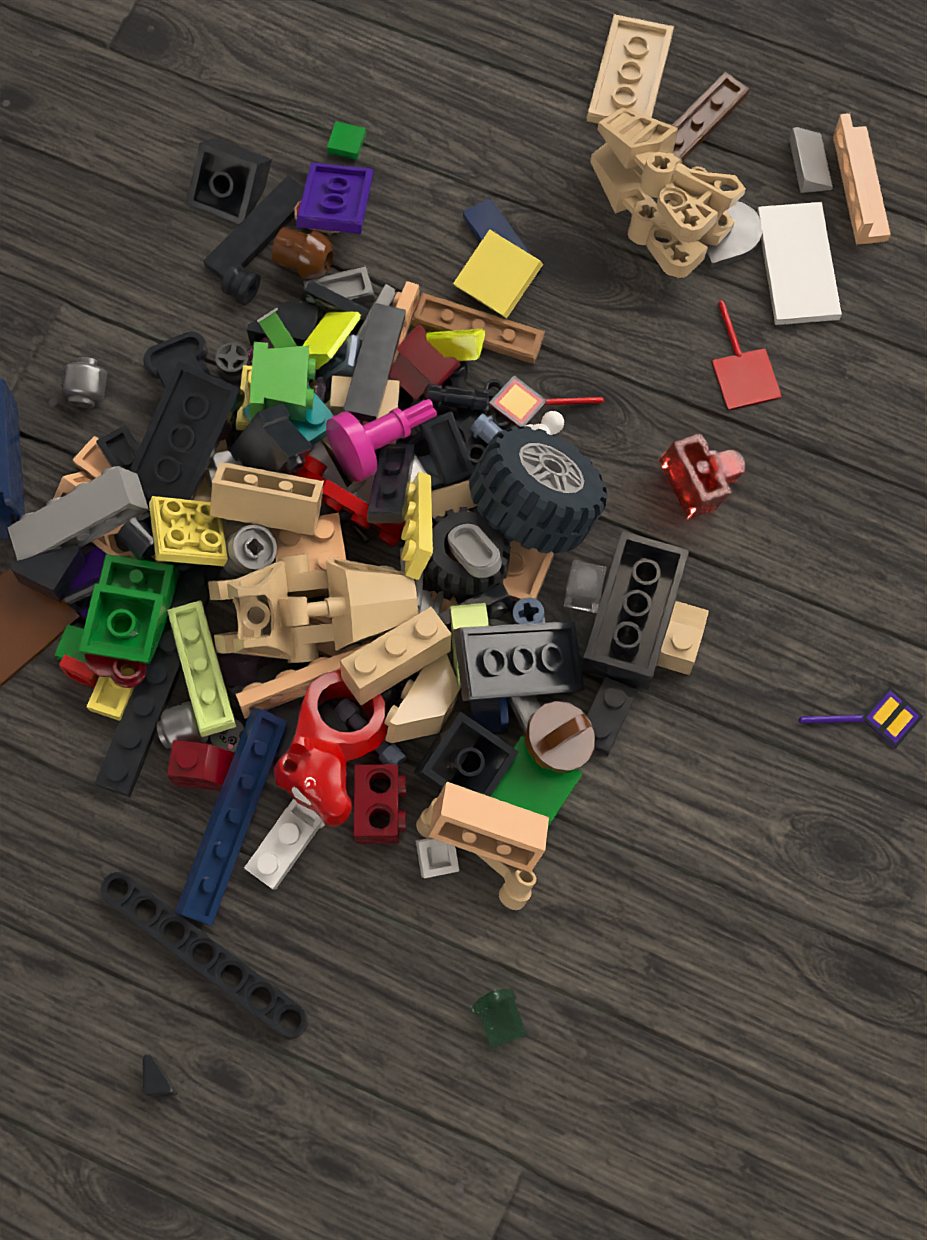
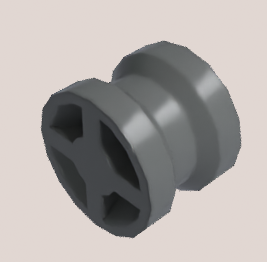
[215,342,251,384]

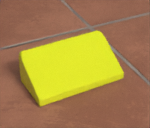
[302,312,361,370]
[426,328,485,361]

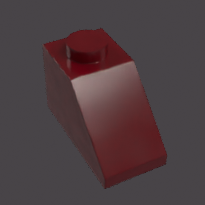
[167,740,235,791]

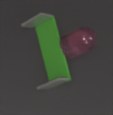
[248,308,297,363]

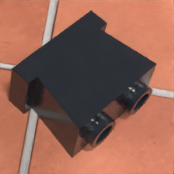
[229,404,314,475]

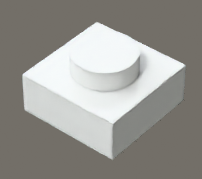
[416,838,459,878]

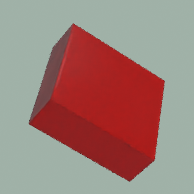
[59,654,99,689]

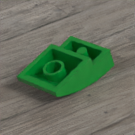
[79,554,179,664]

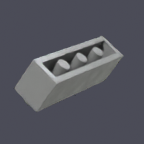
[8,466,149,561]

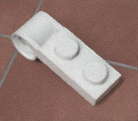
[244,799,325,889]

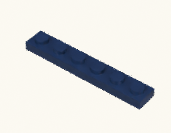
[175,707,288,926]

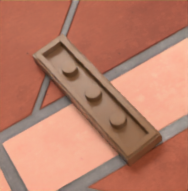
[411,293,545,364]

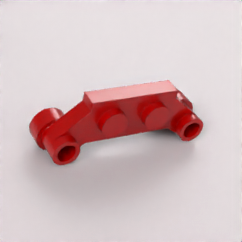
[294,455,405,548]

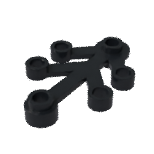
[419,361,511,467]

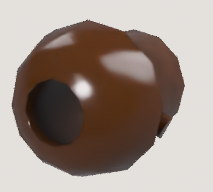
[272,227,334,279]

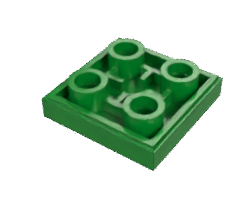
[491,735,583,828]

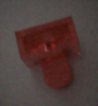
[659,434,745,519]

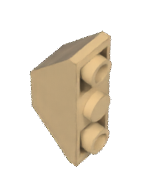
[384,654,460,743]

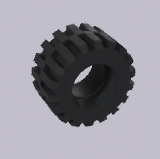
[424,507,511,603]

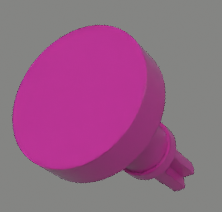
[326,399,437,482]

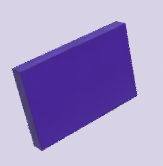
[297,163,373,234]

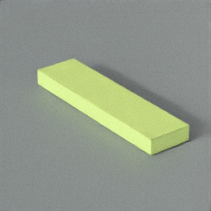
[167,600,236,737]

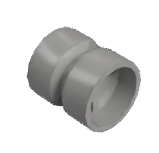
[223,525,277,577]

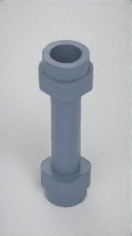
[334,698,406,767]

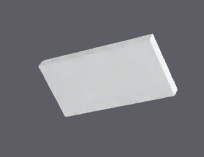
[757,202,842,325]

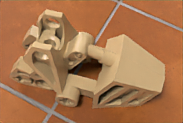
[590,107,746,278]
[208,554,418,663]

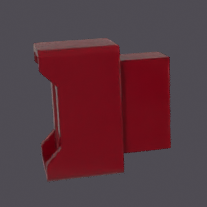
[390,324,461,401]

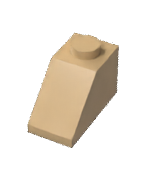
[656,601,709,675]

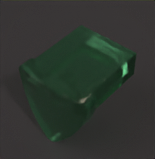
[472,989,526,1049]

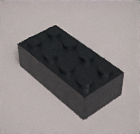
[582,531,689,690]

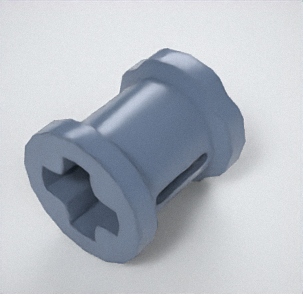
[513,597,545,624]

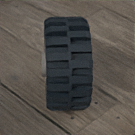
[469,426,607,554]

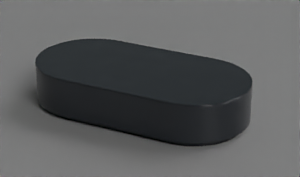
[143,332,208,379]

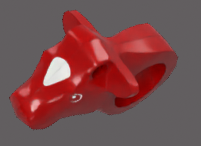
[274,670,389,828]

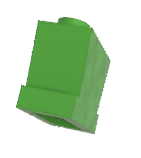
[250,342,316,422]

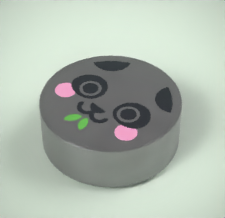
[210,719,244,753]

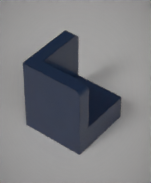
[471,698,508,734]

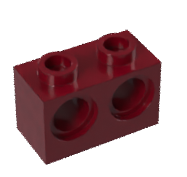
[354,764,406,844]

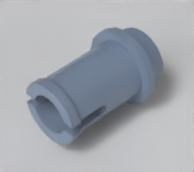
[470,414,502,444]

